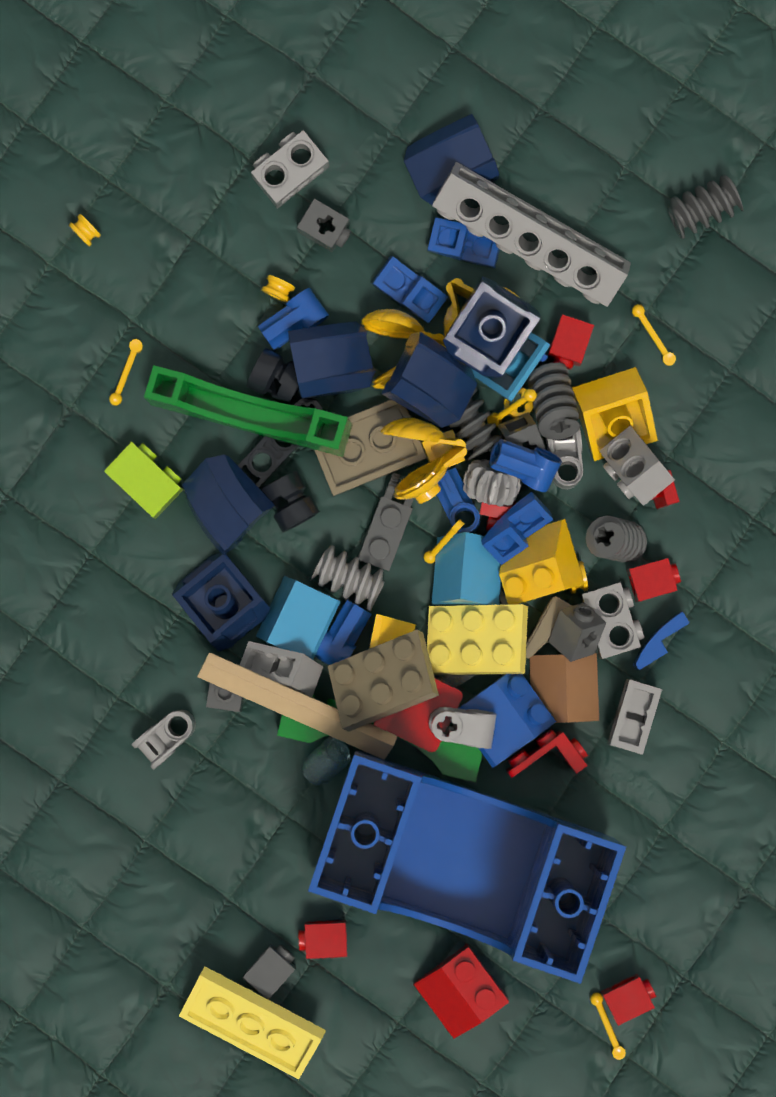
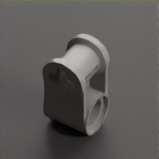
[545,429,583,490]
[428,707,497,749]
[131,710,196,770]

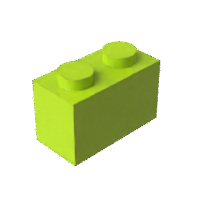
[104,442,183,519]

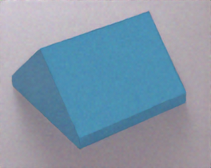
[471,332,550,402]
[432,532,501,606]
[256,576,340,660]

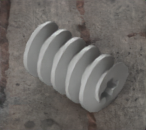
[310,545,385,611]

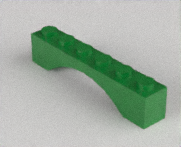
[144,365,353,457]
[277,695,482,782]

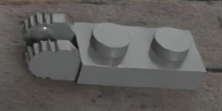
[358,473,414,572]

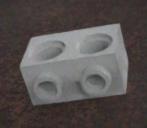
[251,130,329,209]
[599,426,675,506]
[580,582,644,659]
[240,641,323,697]
[607,679,662,755]

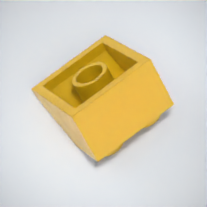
[572,367,658,461]
[499,519,585,604]

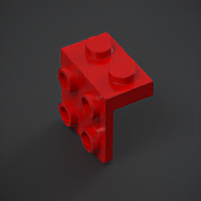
[373,679,463,752]
[506,729,588,778]

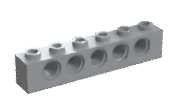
[432,162,631,307]

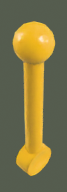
[632,304,676,366]
[109,339,143,406]
[487,389,537,427]
[423,519,465,564]
[590,992,626,1060]

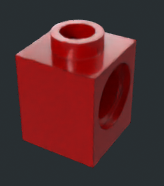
[548,314,594,370]
[626,558,681,602]
[298,920,347,959]
[601,974,656,1026]

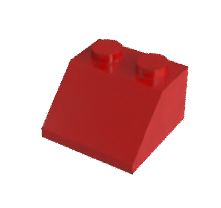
[413,943,509,1039]

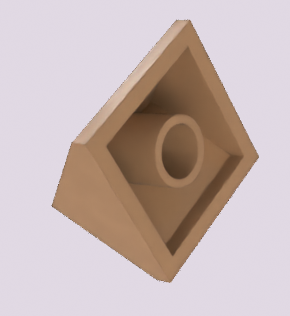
[529,653,599,723]

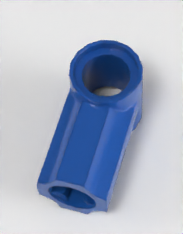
[258,288,329,351]
[489,438,562,492]
[436,467,480,533]
[315,600,372,665]

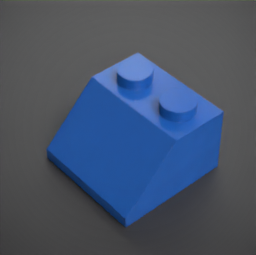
[458,674,556,768]

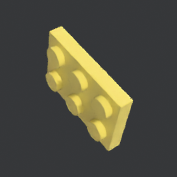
[427,604,528,675]

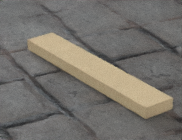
[197,653,397,760]

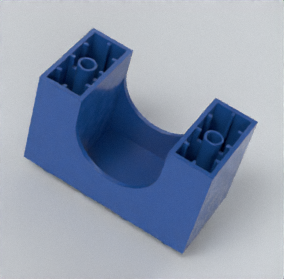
[308,750,626,984]

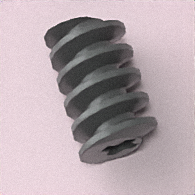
[668,175,744,239]
[528,363,581,440]
[449,387,503,461]
[586,516,647,563]

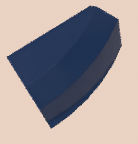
[404,114,500,205]
[443,276,540,377]
[288,321,376,398]
[381,332,477,428]
[182,454,274,555]
[172,552,271,652]

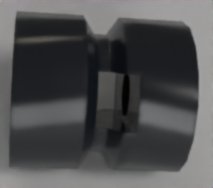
[246,348,299,405]
[261,471,320,533]

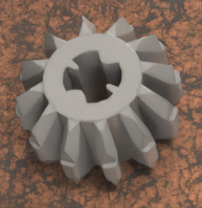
[463,459,521,507]

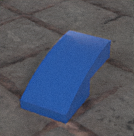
[428,217,500,269]
[371,256,448,324]
[481,492,554,565]
[633,612,690,670]

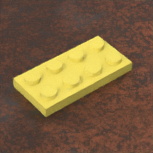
[179,967,326,1079]

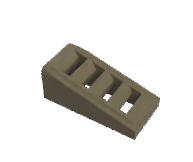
[526,596,572,659]

